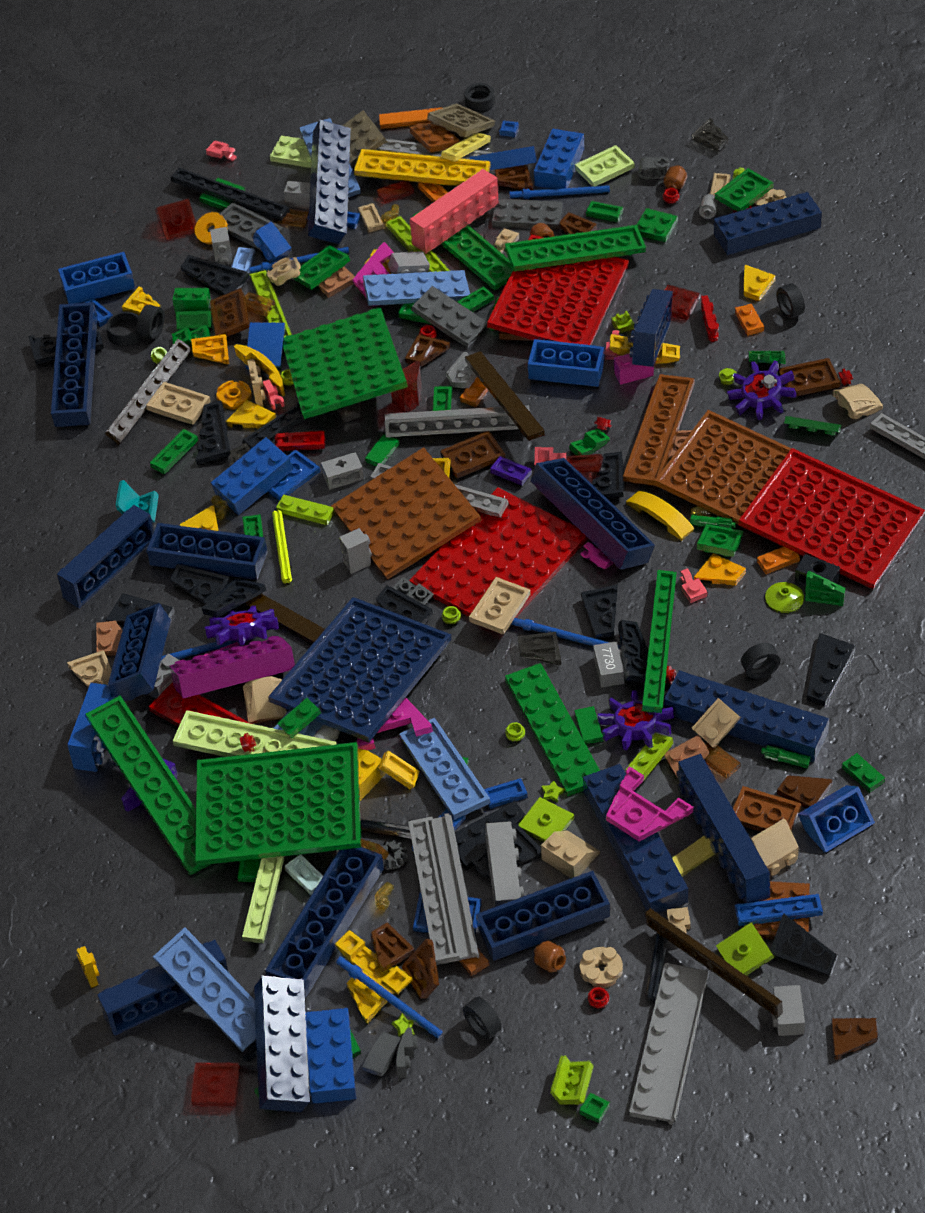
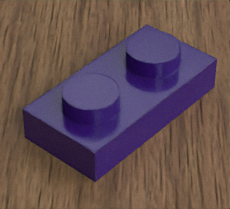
[490,456,532,486]

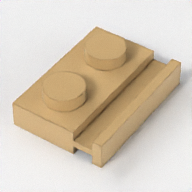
[692,698,741,748]

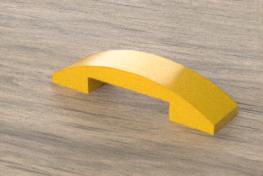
[609,334,680,364]
[234,344,285,397]
[626,491,694,541]
[335,930,412,994]

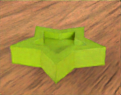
[541,781,565,802]
[391,1013,415,1037]

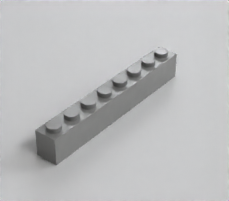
[385,405,530,437]

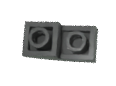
[393,577,434,605]
[397,1027,418,1078]
[362,1032,401,1076]

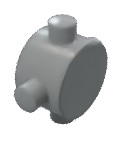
[761,375,777,389]

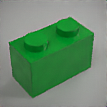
[173,288,211,315]

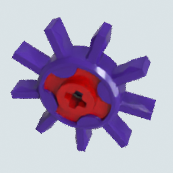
[727,360,796,420]
[205,606,279,646]
[598,690,674,750]

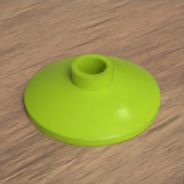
[765,582,804,613]

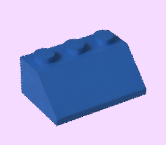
[798,785,875,852]

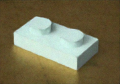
[285,854,323,895]

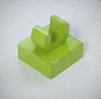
[612,311,635,334]

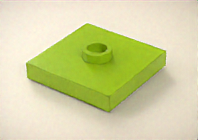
[519,797,574,842]
[716,922,775,976]

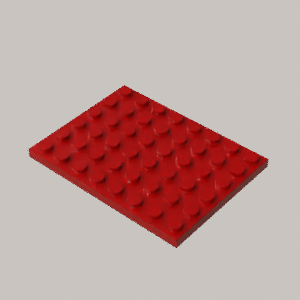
[487,234,629,345]
[738,448,925,589]
[409,487,589,618]

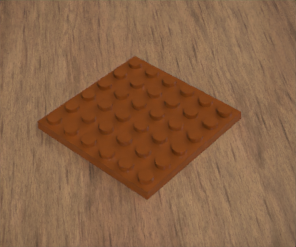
[655,410,792,528]
[331,447,481,580]

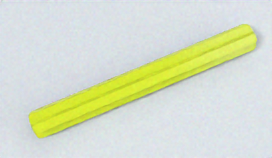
[272,510,292,584]

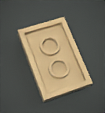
[146,382,211,425]
[469,577,530,635]

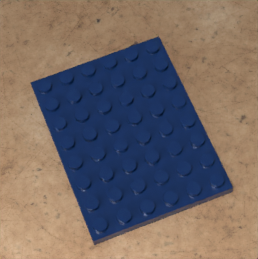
[268,597,452,742]

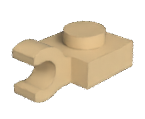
[495,229,519,253]
[667,907,691,934]

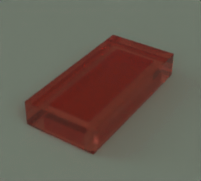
[377,180,414,204]
[566,454,603,473]

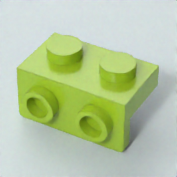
[551,1056,593,1105]

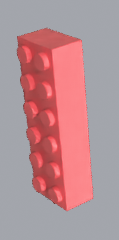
[410,169,499,253]

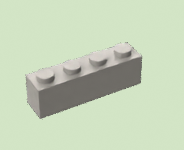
[485,822,524,907]

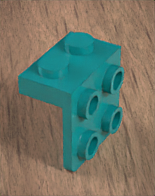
[115,480,159,523]

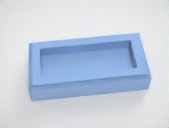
[232,247,255,273]

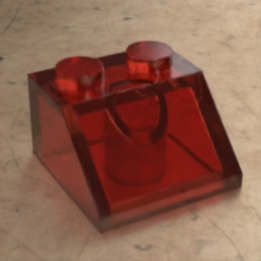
[155,198,196,240]
[391,360,422,413]

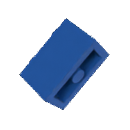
[252,221,292,263]

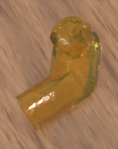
[381,204,400,223]
[211,495,228,520]
[690,506,715,517]
[374,882,394,910]

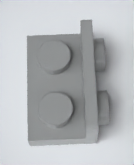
[446,352,477,388]

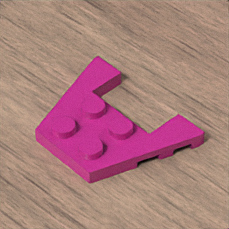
[353,242,394,307]
[357,697,433,750]
[606,766,693,842]

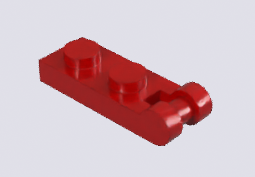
[701,295,719,342]
[274,431,325,453]

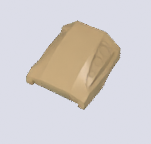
[833,384,883,419]
[243,676,287,724]

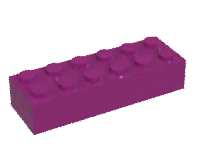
[169,636,295,698]

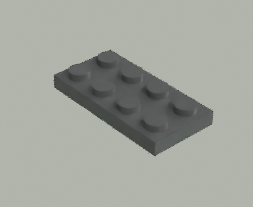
[492,199,563,229]
[213,203,284,251]
[411,286,487,348]

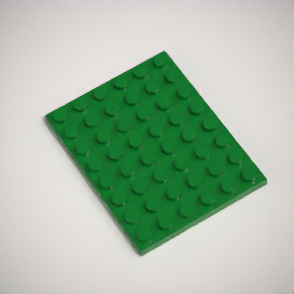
[283,308,408,419]
[195,742,361,866]

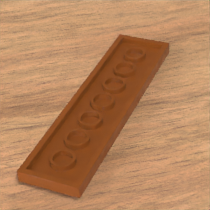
[623,374,695,486]

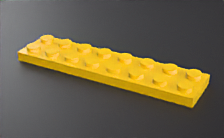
[354,149,491,186]

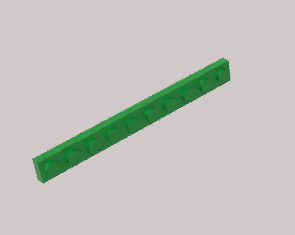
[642,570,677,713]

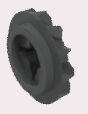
[375,839,408,869]

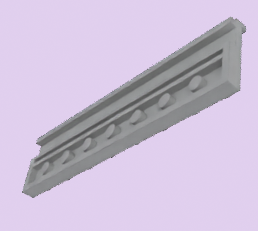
[408,813,479,965]
[629,963,709,1125]

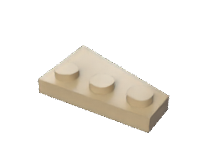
[247,358,266,408]
[67,650,112,688]

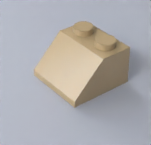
[751,819,799,876]
[541,830,600,878]

